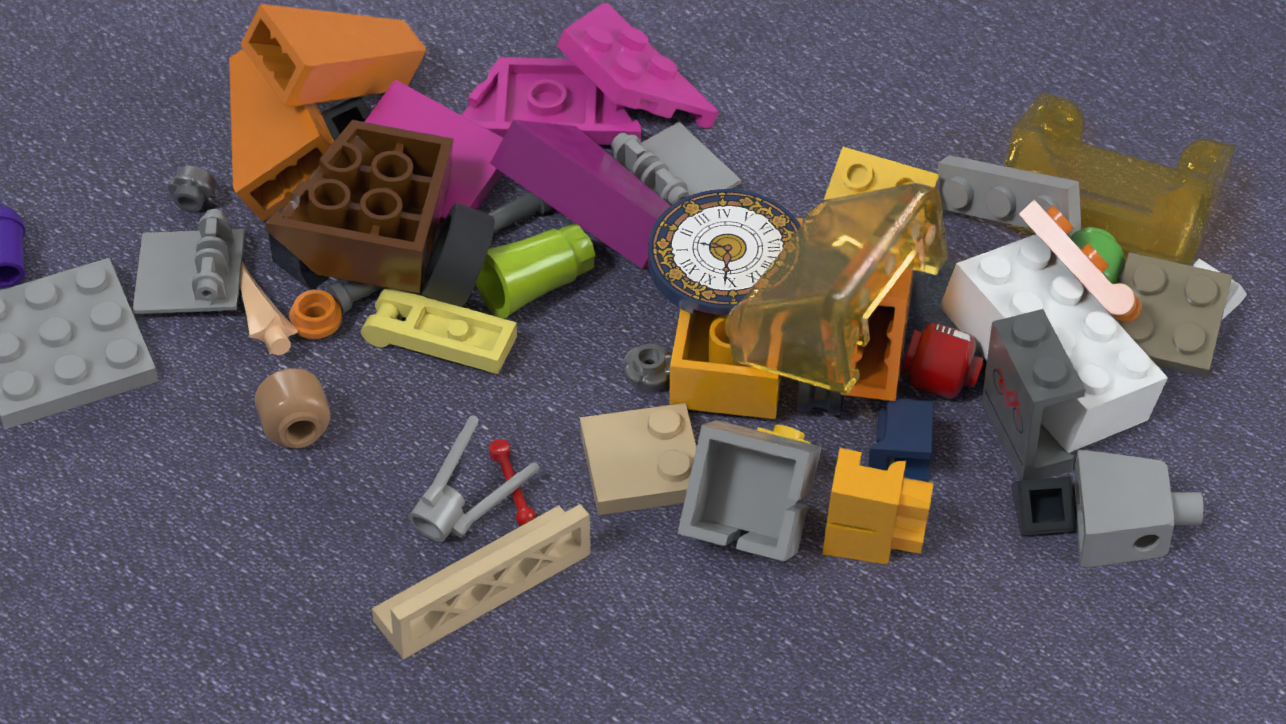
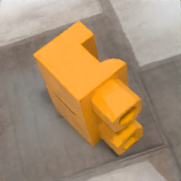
[822,448,933,565]

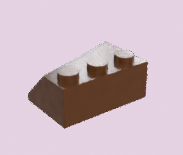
[266,120,454,293]

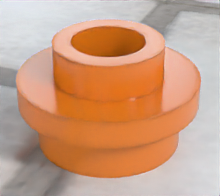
[289,290,342,339]

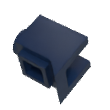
[868,398,934,482]

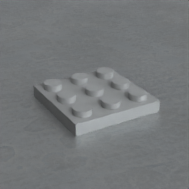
[0,258,158,430]

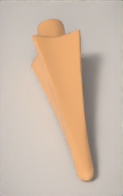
[239,261,298,355]

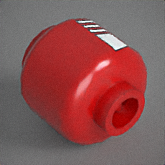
[901,322,984,399]

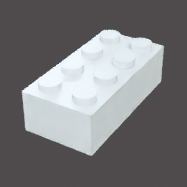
[940,234,1168,453]

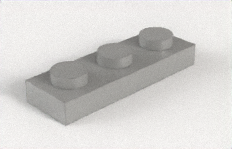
[938,155,1081,237]

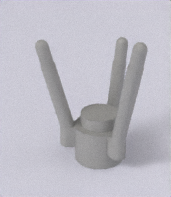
[409,415,539,542]

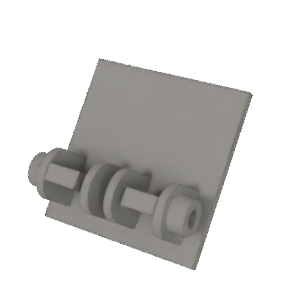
[611,122,741,206]
[132,209,245,314]

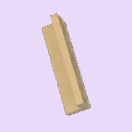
[372,504,590,659]

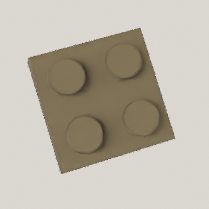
[1115,252,1232,378]

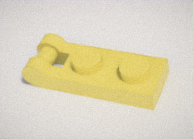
[361,288,517,374]

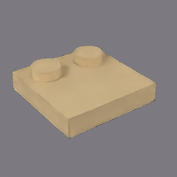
[580,403,697,515]

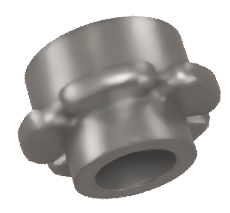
[167,166,216,212]
[624,344,672,393]

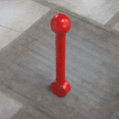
[489,439,537,526]

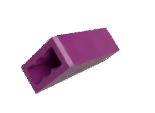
[490,120,670,269]

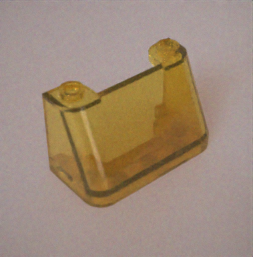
[1005,92,1236,265]
[725,183,948,395]

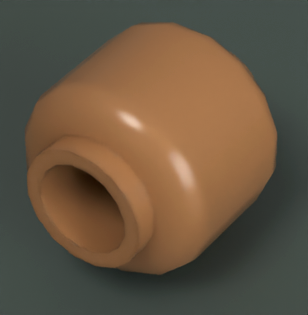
[254,368,331,448]

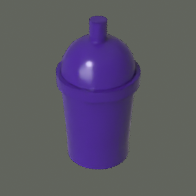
[0,200,26,288]

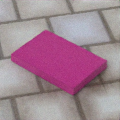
[365,80,503,223]

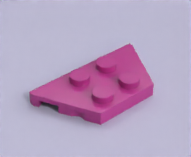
[557,3,719,128]
[462,57,641,145]

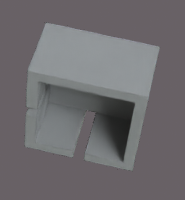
[677,420,822,561]

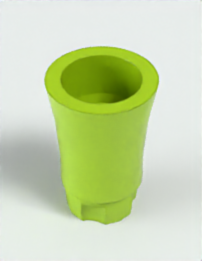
[476,224,596,319]

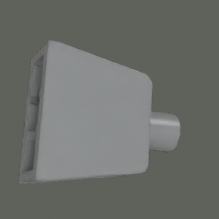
[1072,450,1203,567]

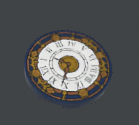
[648,189,808,320]

